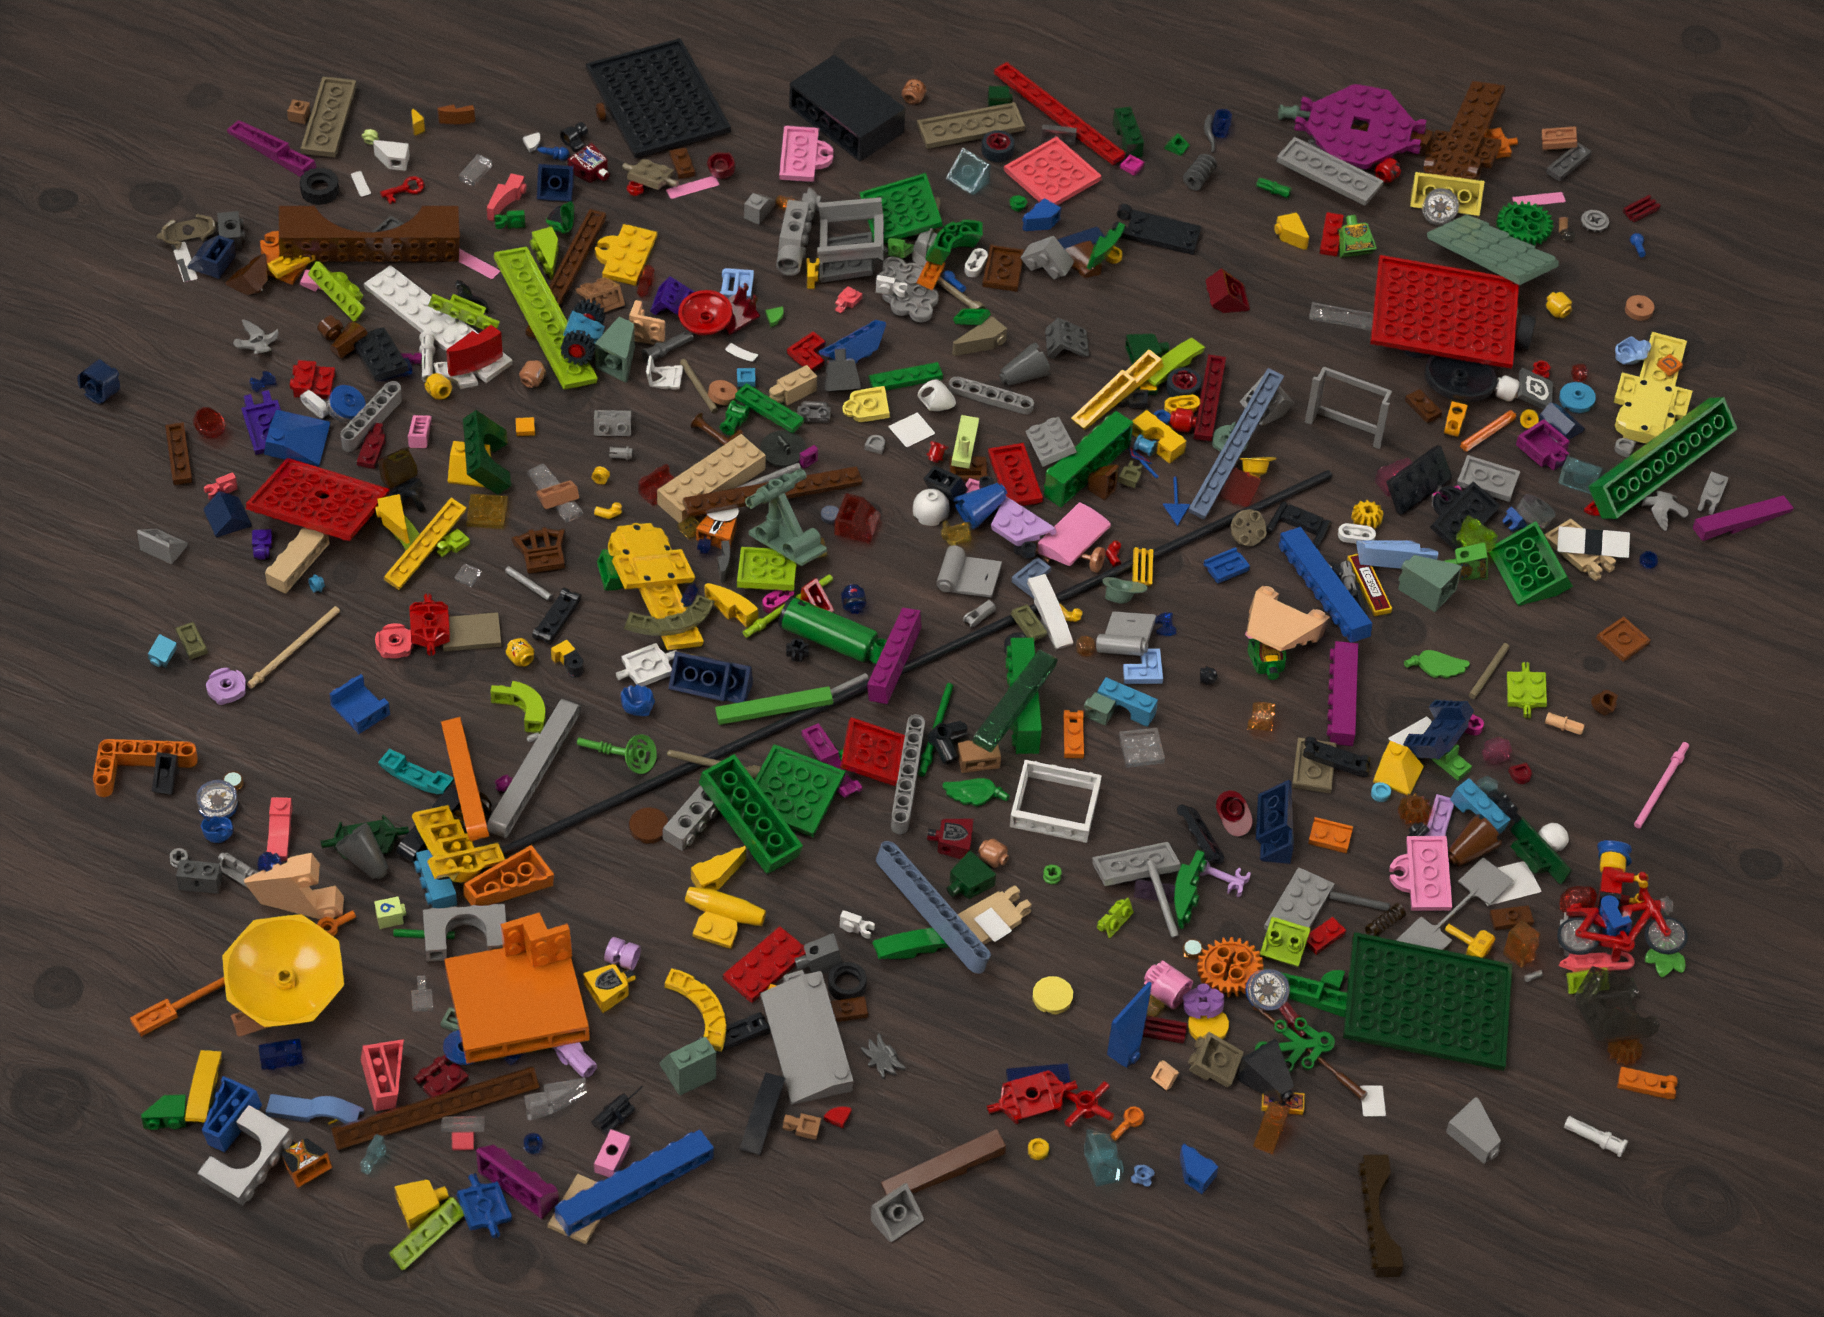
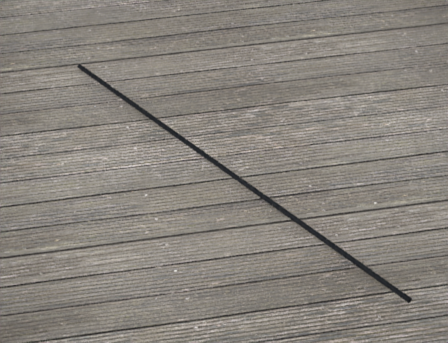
[440,470,1332,881]

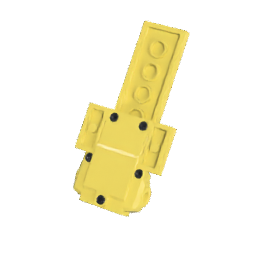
[1614,332,1692,444]

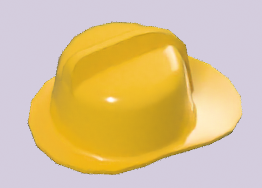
[1239,457,1276,479]

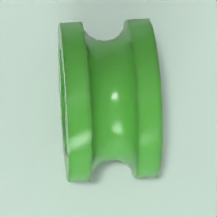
[1043,865,1061,885]

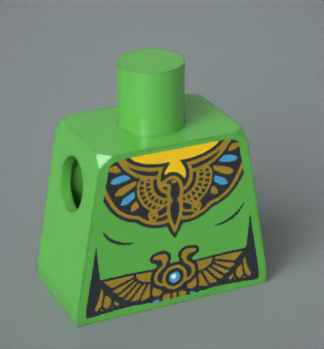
[1339,215,1376,258]
[1445,543,1488,580]

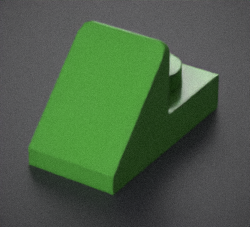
[1431,745,1472,781]

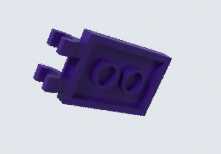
[241,390,281,455]

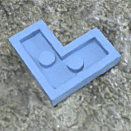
[1123,649,1163,684]

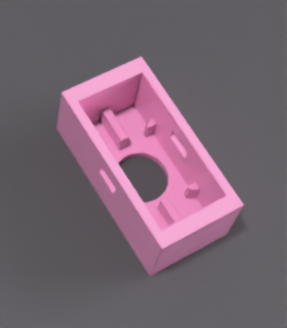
[594,1130,630,1177]

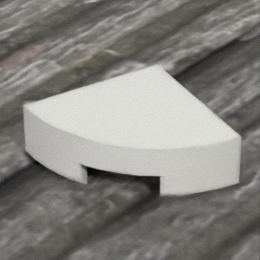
[523,132,540,153]

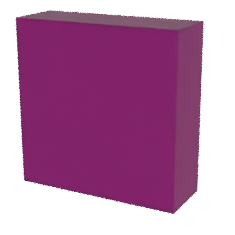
[799,445,818,469]

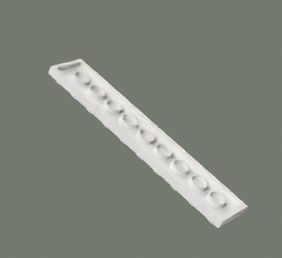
[364,265,513,383]

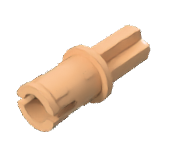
[1545,712,1584,735]

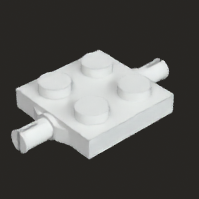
[616,643,676,687]

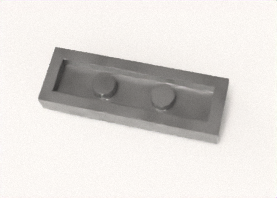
[1546,143,1592,182]

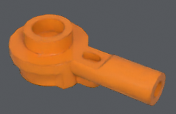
[1110,1106,1144,1141]

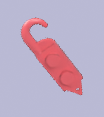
[1559,951,1635,972]

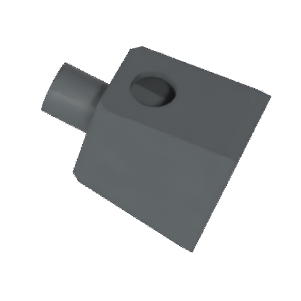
[824,348,861,391]
[794,933,842,974]

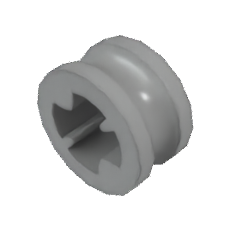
[170,848,188,868]

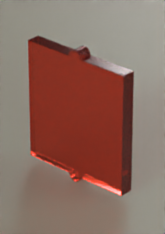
[1220,468,1262,507]

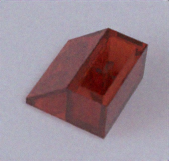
[834,493,881,544]

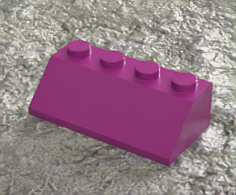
[476,1144,559,1219]

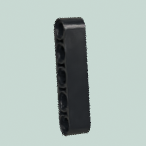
[396,784,461,863]

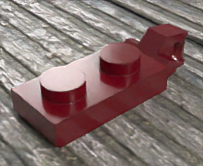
[356,423,385,469]

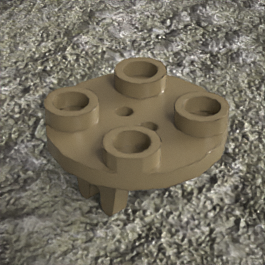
[1231,509,1266,547]

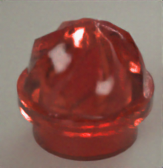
[1571,364,1589,382]

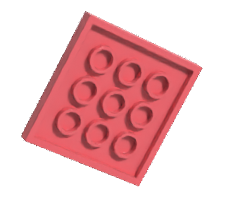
[1004,136,1102,205]

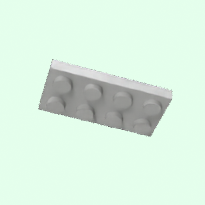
[1025,416,1076,467]
[1092,842,1181,886]
[1264,867,1335,930]

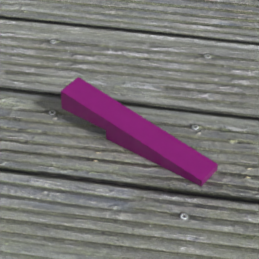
[227,120,317,177]
[1692,495,1794,541]

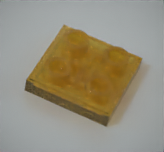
[466,494,508,529]

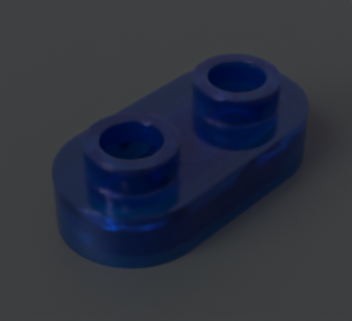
[1212,109,1232,138]

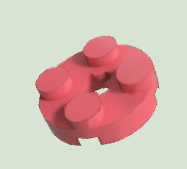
[375,623,414,658]

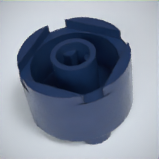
[77,359,120,404]

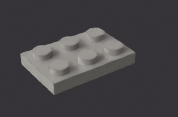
[1456,455,1520,502]

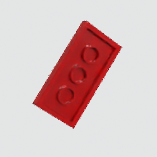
[988,443,1043,506]
[723,927,806,1003]

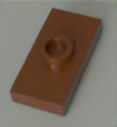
[1489,905,1534,930]
[830,996,868,1022]

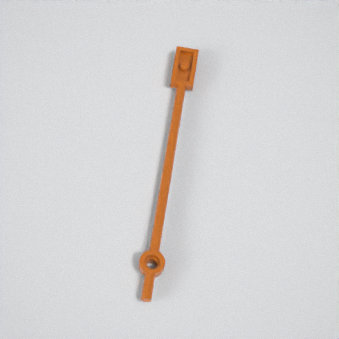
[130,910,356,1037]

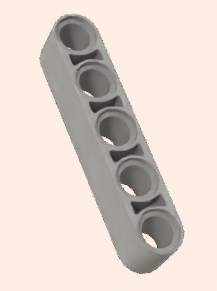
[340,381,402,452]

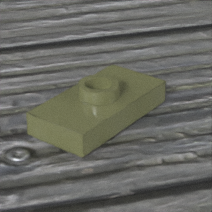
[1011,604,1048,641]
[175,622,208,660]

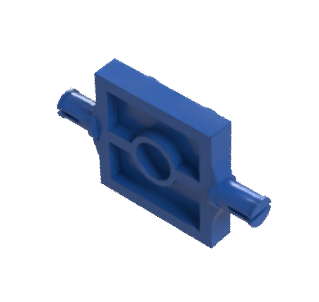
[457,1173,512,1238]

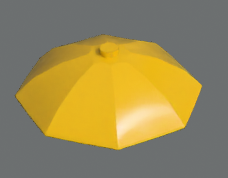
[222,914,344,1028]

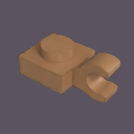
[782,1113,821,1140]

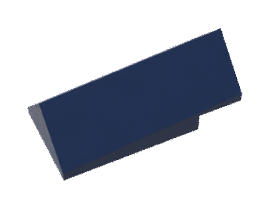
[668,651,753,703]
[1256,780,1294,864]

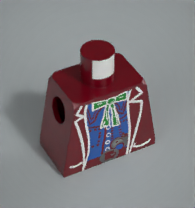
[567,143,610,183]

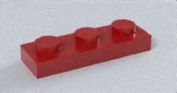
[1319,212,1344,257]

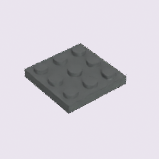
[819,232,873,283]

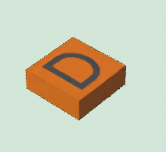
[1657,354,1683,376]

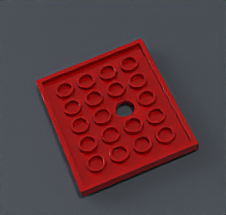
[246,458,390,541]

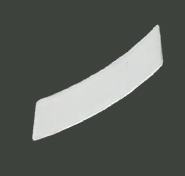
[351,171,371,196]
[725,343,758,362]

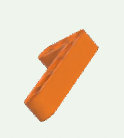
[93,739,198,797]

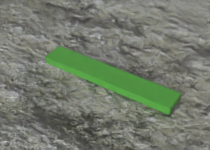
[715,686,833,725]

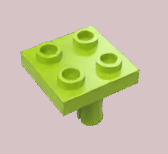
[1260,917,1311,968]

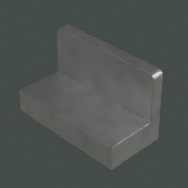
[1041,124,1077,146]

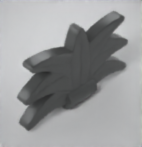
[861,1034,905,1079]

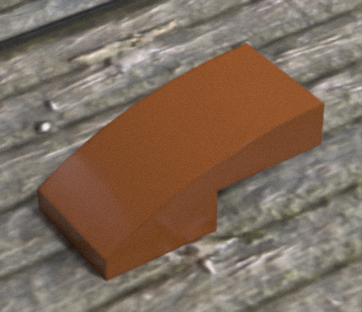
[437,104,475,124]

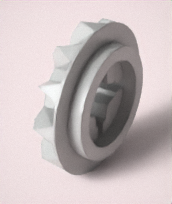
[1581,210,1609,233]

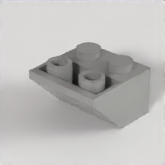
[1240,375,1295,426]

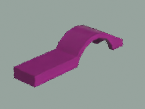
[801,723,862,798]

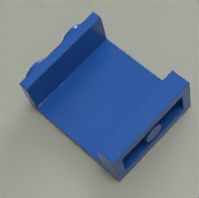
[329,674,390,734]

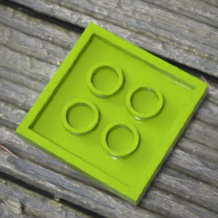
[737,547,797,591]

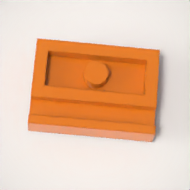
[1308,817,1353,853]

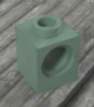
[1084,692,1115,726]

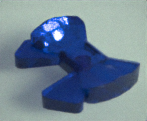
[249,371,277,392]
[1155,612,1177,636]

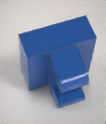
[1503,506,1528,532]

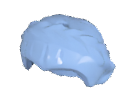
[1615,337,1651,365]

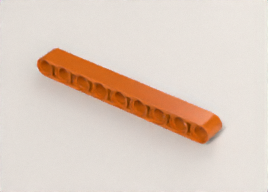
[441,716,489,842]

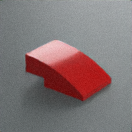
[446,325,503,376]

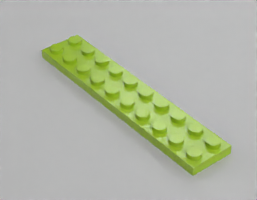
[493,247,598,389]

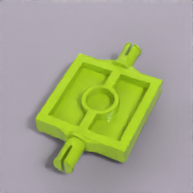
[1507,662,1547,718]

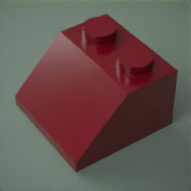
[1206,268,1250,313]

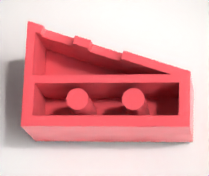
[361,1039,404,1112]

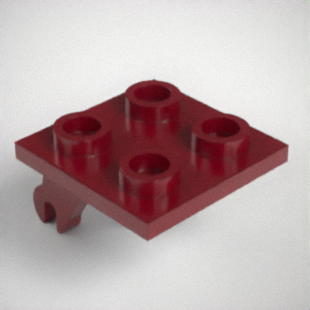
[725,283,760,335]

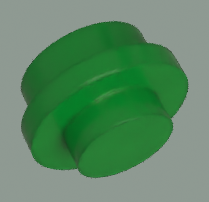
[1010,195,1027,211]

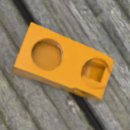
[1444,401,1468,437]

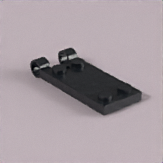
[1111,204,1202,255]

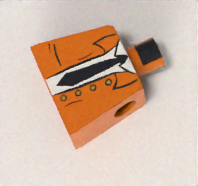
[696,515,737,549]

